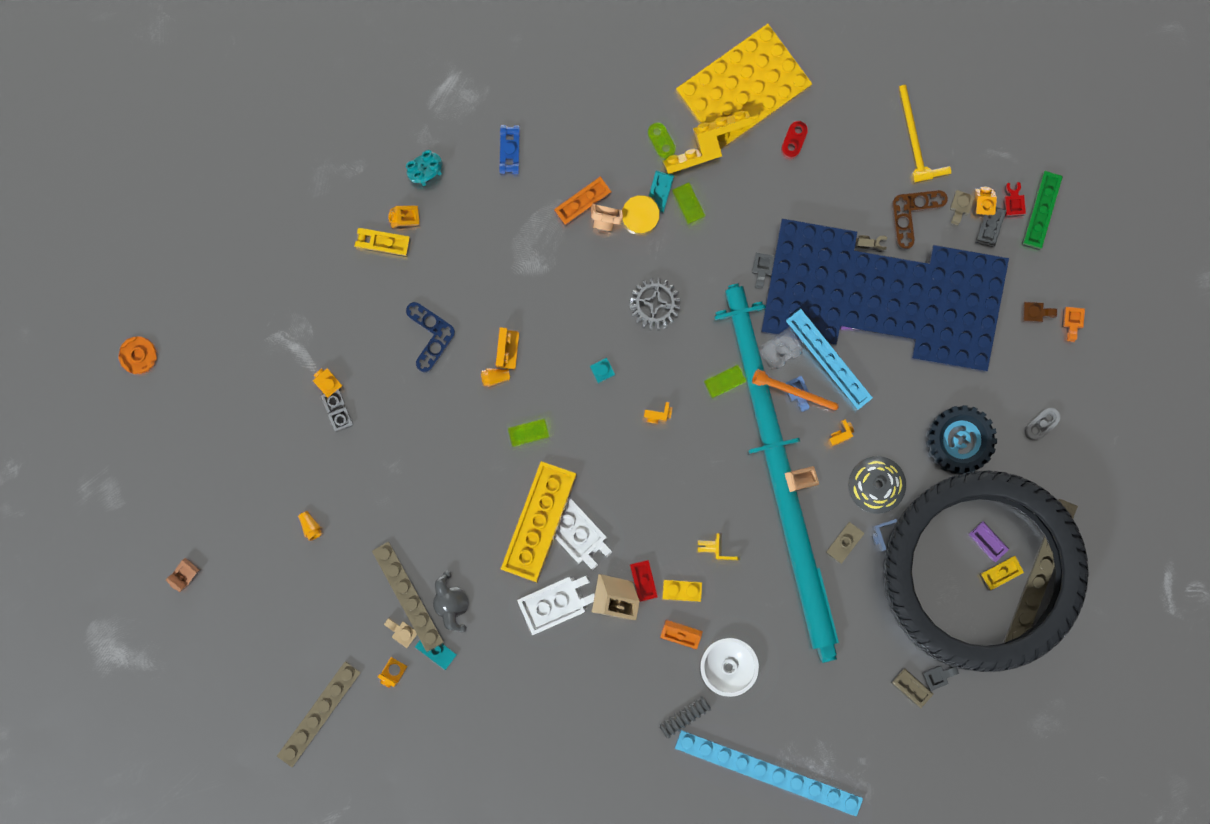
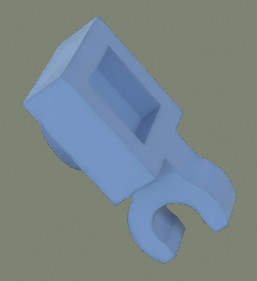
[786,376,810,412]

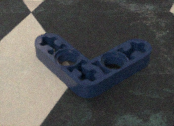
[406,302,455,373]

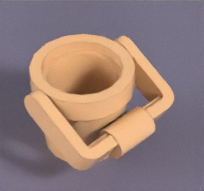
[591,204,623,231]

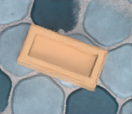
[785,466,819,492]

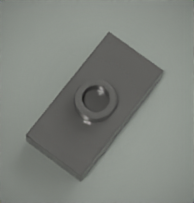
[976,207,1006,247]

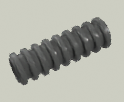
[659,696,711,739]

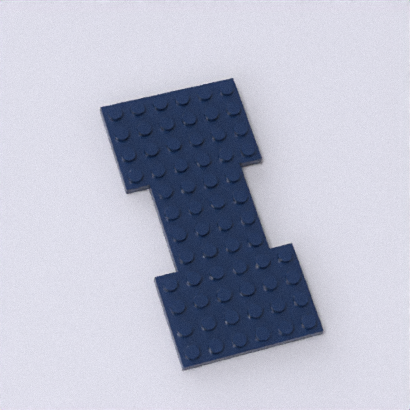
[761,218,1009,371]

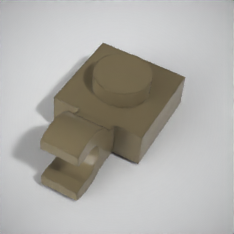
[950,190,975,226]
[855,235,887,251]

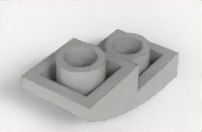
[321,389,353,432]

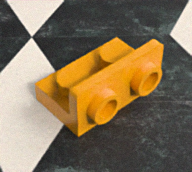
[496,327,519,369]

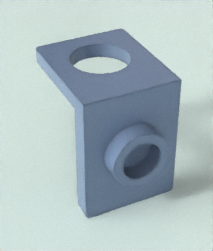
[872,519,897,551]

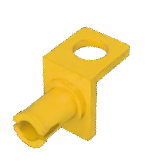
[698,533,740,560]

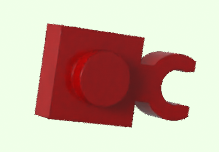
[1004,182,1026,216]

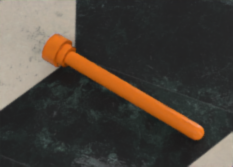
[752,369,839,410]

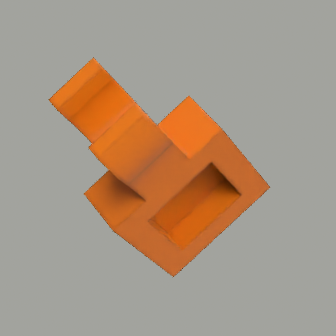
[1063,307,1085,342]

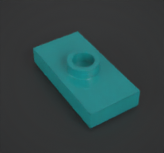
[648,170,674,212]
[415,640,457,670]

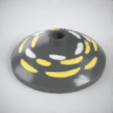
[848,456,906,514]

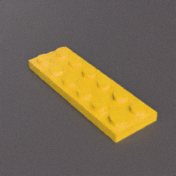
[501,461,577,583]

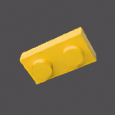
[980,556,1024,591]
[662,580,702,602]

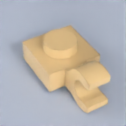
[384,618,417,648]

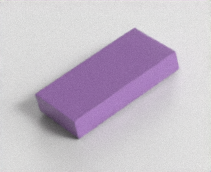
[969,521,1009,562]

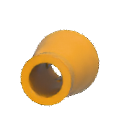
[481,368,510,387]
[298,511,322,541]

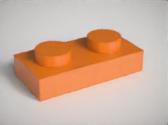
[660,620,703,649]

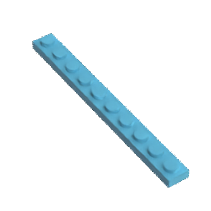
[675,730,863,817]

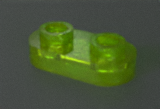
[648,123,676,159]

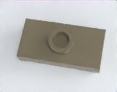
[826,522,865,564]
[891,668,934,708]

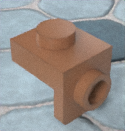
[166,558,200,592]

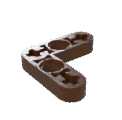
[892,190,948,250]

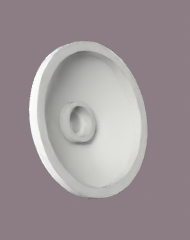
[700,638,759,697]

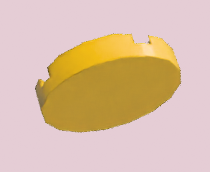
[622,195,660,233]

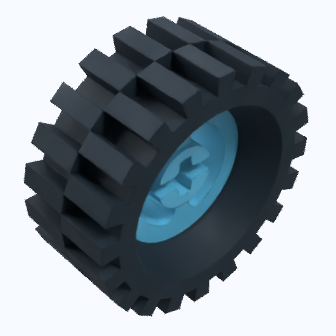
[926,405,997,474]

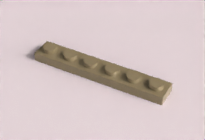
[372,542,444,652]
[277,661,361,768]

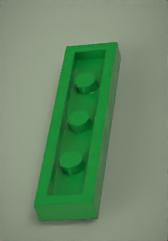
[1023,171,1063,249]

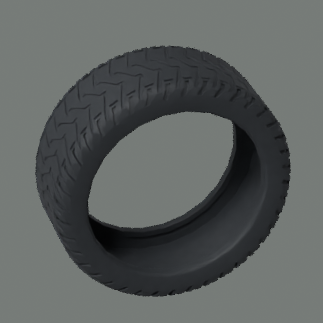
[883,470,1089,672]

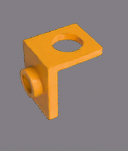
[378,657,407,688]

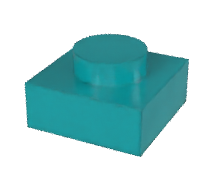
[590,358,615,384]

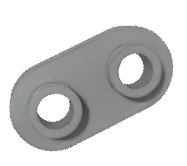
[1026,408,1060,440]

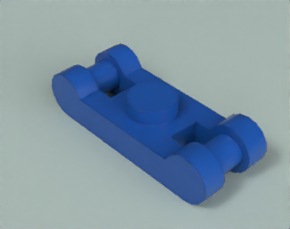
[499,125,520,174]

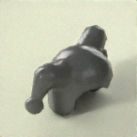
[433,571,468,632]

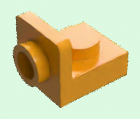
[388,206,419,228]
[828,419,854,447]

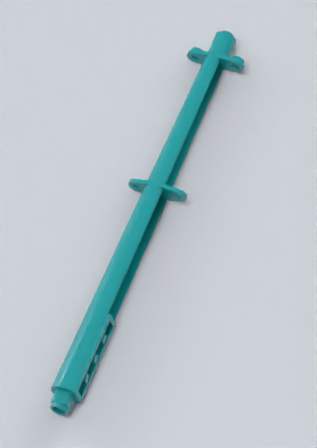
[714,283,839,663]

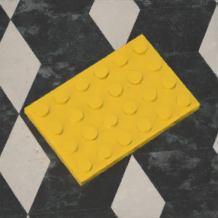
[676,24,812,150]

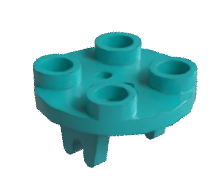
[406,150,443,186]

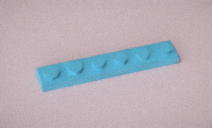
[786,308,873,409]

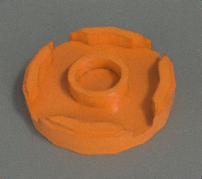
[119,336,157,374]

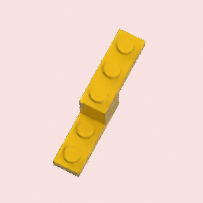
[662,111,753,174]

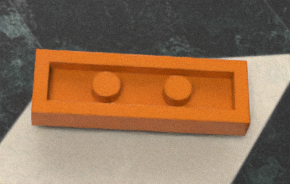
[554,176,612,226]

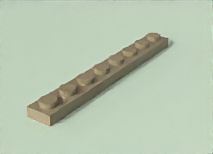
[1004,499,1078,642]

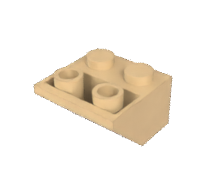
[592,574,640,621]

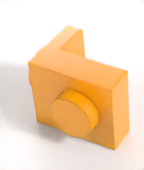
[975,187,997,215]
[313,368,342,398]
[643,402,673,424]

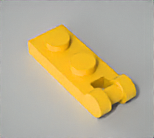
[354,228,410,256]

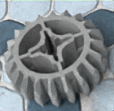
[630,278,681,329]

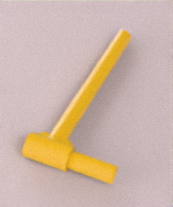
[899,85,951,183]

